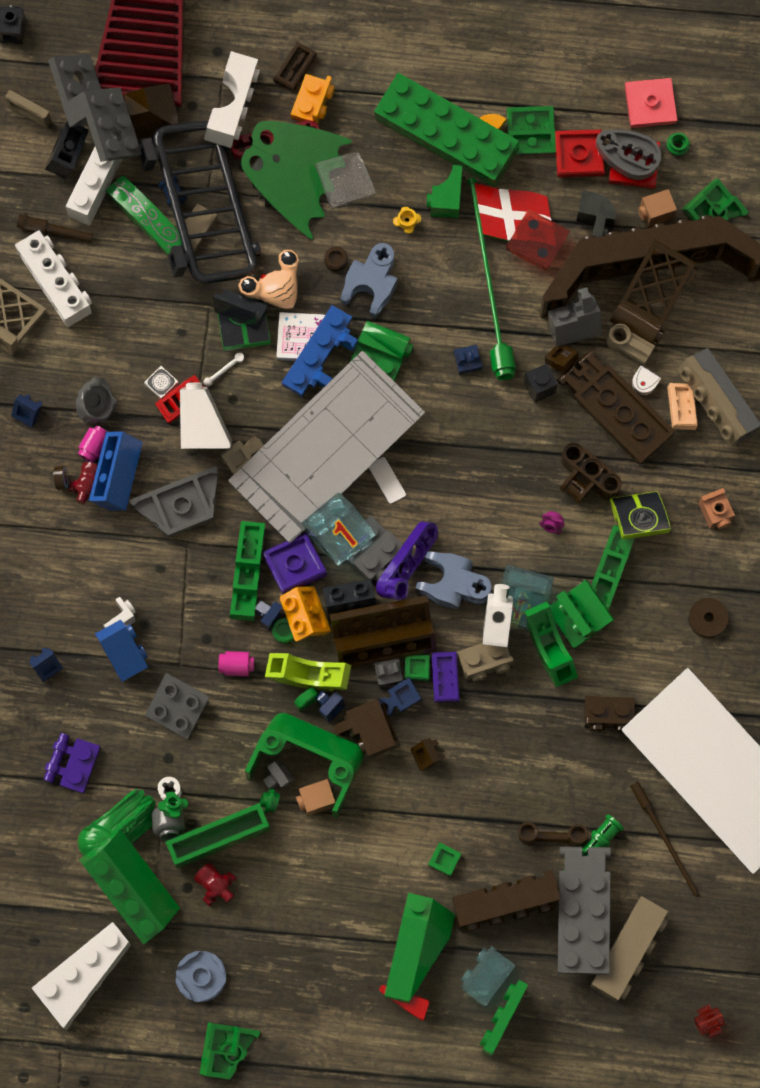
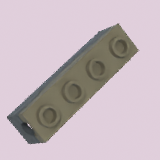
[677,348,760,447]

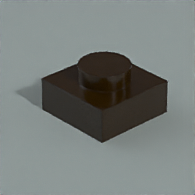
[544,345,579,373]

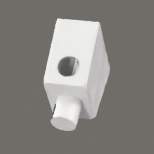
[483,584,513,647]

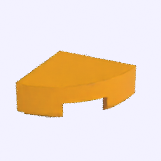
[480,114,508,130]

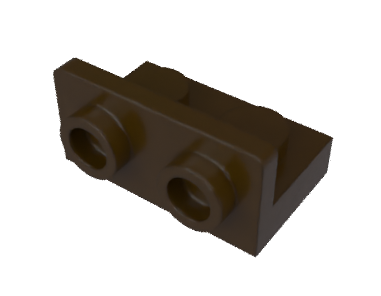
[584,696,635,732]

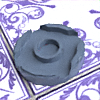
[176,951,226,1002]

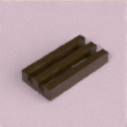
[273,42,317,92]

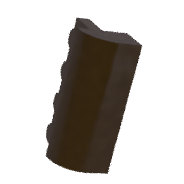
[330,595,437,668]

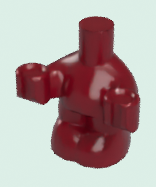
[68,462,98,505]
[194,862,237,906]

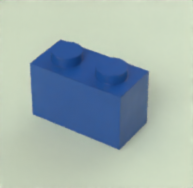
[95,619,148,682]

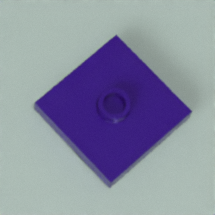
[262,533,327,595]

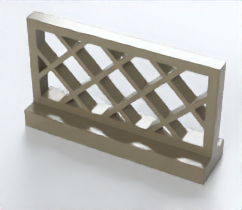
[0,279,46,356]

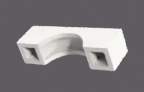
[204,51,260,148]

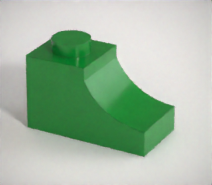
[426,165,462,218]

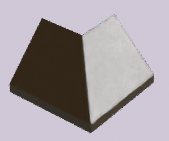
[124,84,180,140]

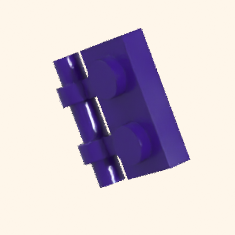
[43,733,101,794]

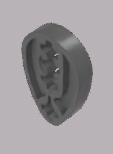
[595,129,661,180]

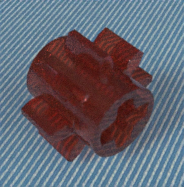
[694,1005,725,1038]

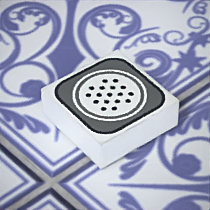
[144,366,179,399]

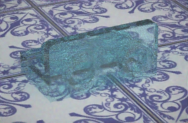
[460,946,516,1007]

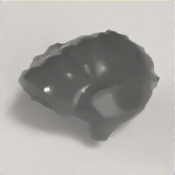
[76,376,117,425]

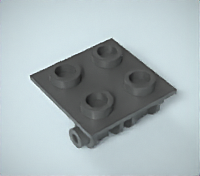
[145,673,210,739]

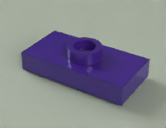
[432,652,459,703]

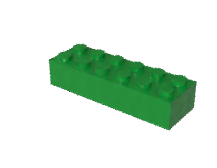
[374,73,519,188]

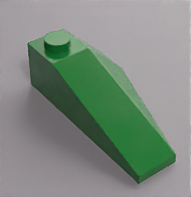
[384,893,455,1003]

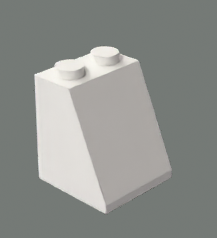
[180,382,232,449]

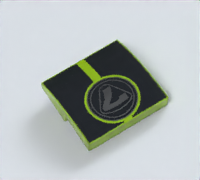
[610,491,671,540]

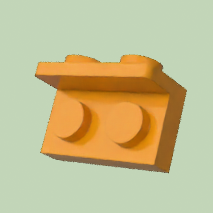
[291,74,335,124]
[280,586,331,641]

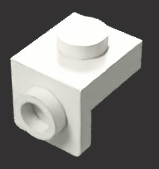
[104,597,136,628]

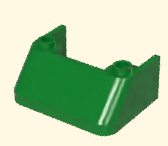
[245,713,364,818]

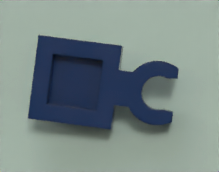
[381,678,423,717]

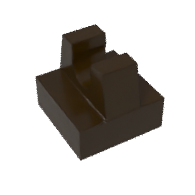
[410,738,445,772]

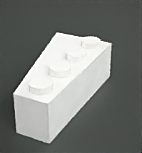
[32,922,131,1031]

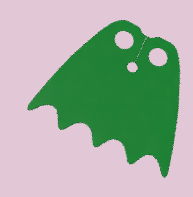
[241,121,352,239]

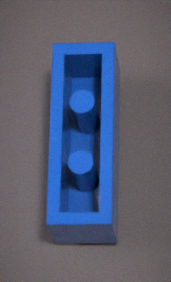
[89,432,143,511]

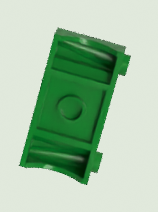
[350,321,414,382]

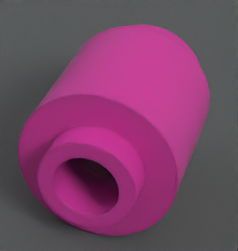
[78,426,108,463]
[218,651,255,677]

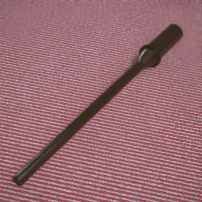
[630,781,698,895]

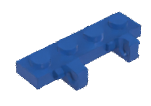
[282,305,358,397]

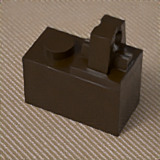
[333,698,400,757]

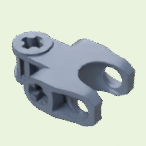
[340,243,398,318]
[415,552,491,609]

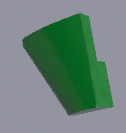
[681,178,749,221]
[199,1022,260,1079]

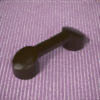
[518,822,589,847]

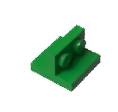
[550,580,615,649]

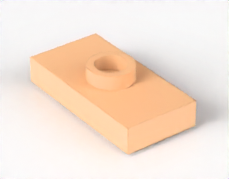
[667,383,698,430]

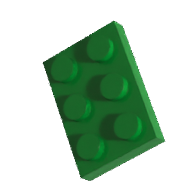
[479,980,528,1058]

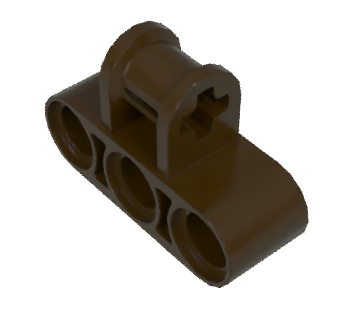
[560,442,622,505]

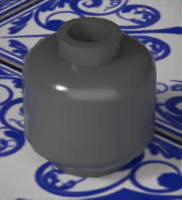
[152,804,185,841]

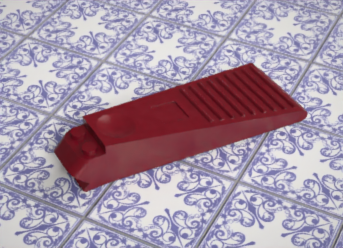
[95,0,185,107]

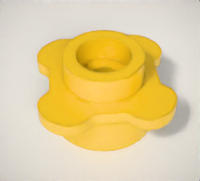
[393,207,421,234]

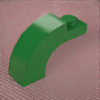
[524,601,578,687]

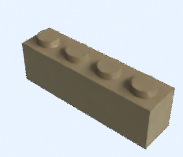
[590,896,668,1002]

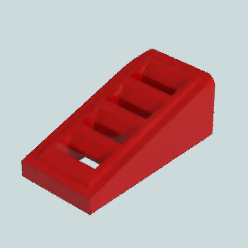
[155,375,203,424]
[379,984,430,1021]

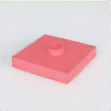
[624,78,677,128]

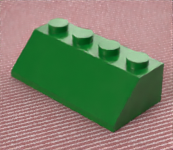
[79,828,180,945]

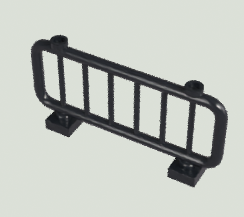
[139,121,261,284]

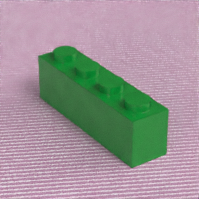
[166,803,270,869]

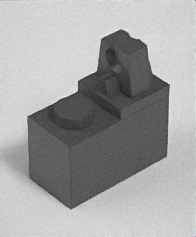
[548,287,602,346]

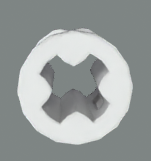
[158,777,182,800]

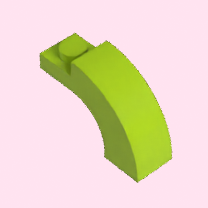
[265,653,351,692]

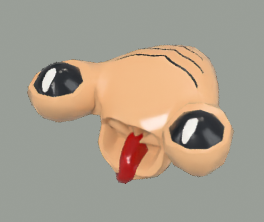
[238,250,299,309]

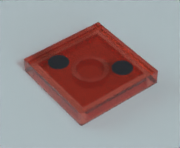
[506,209,570,271]

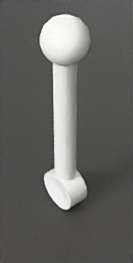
[203,353,244,387]

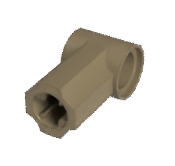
[606,324,655,364]

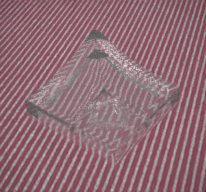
[315,152,376,209]

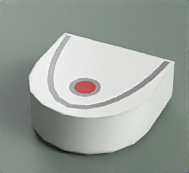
[632,366,661,395]

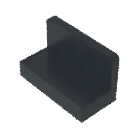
[213,289,268,329]

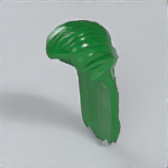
[77,788,156,856]

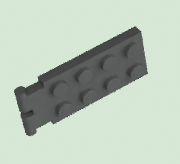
[558,847,611,975]

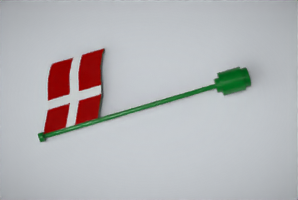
[467,177,556,381]

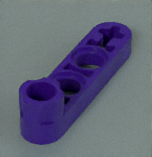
[376,521,438,600]

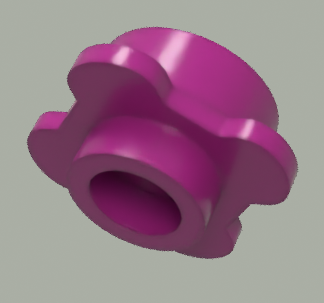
[539,511,565,534]

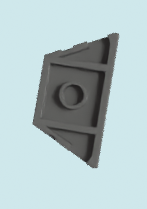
[129,466,218,538]

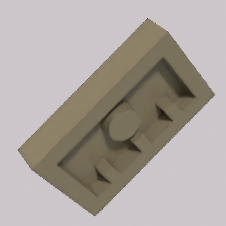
[457,643,514,682]

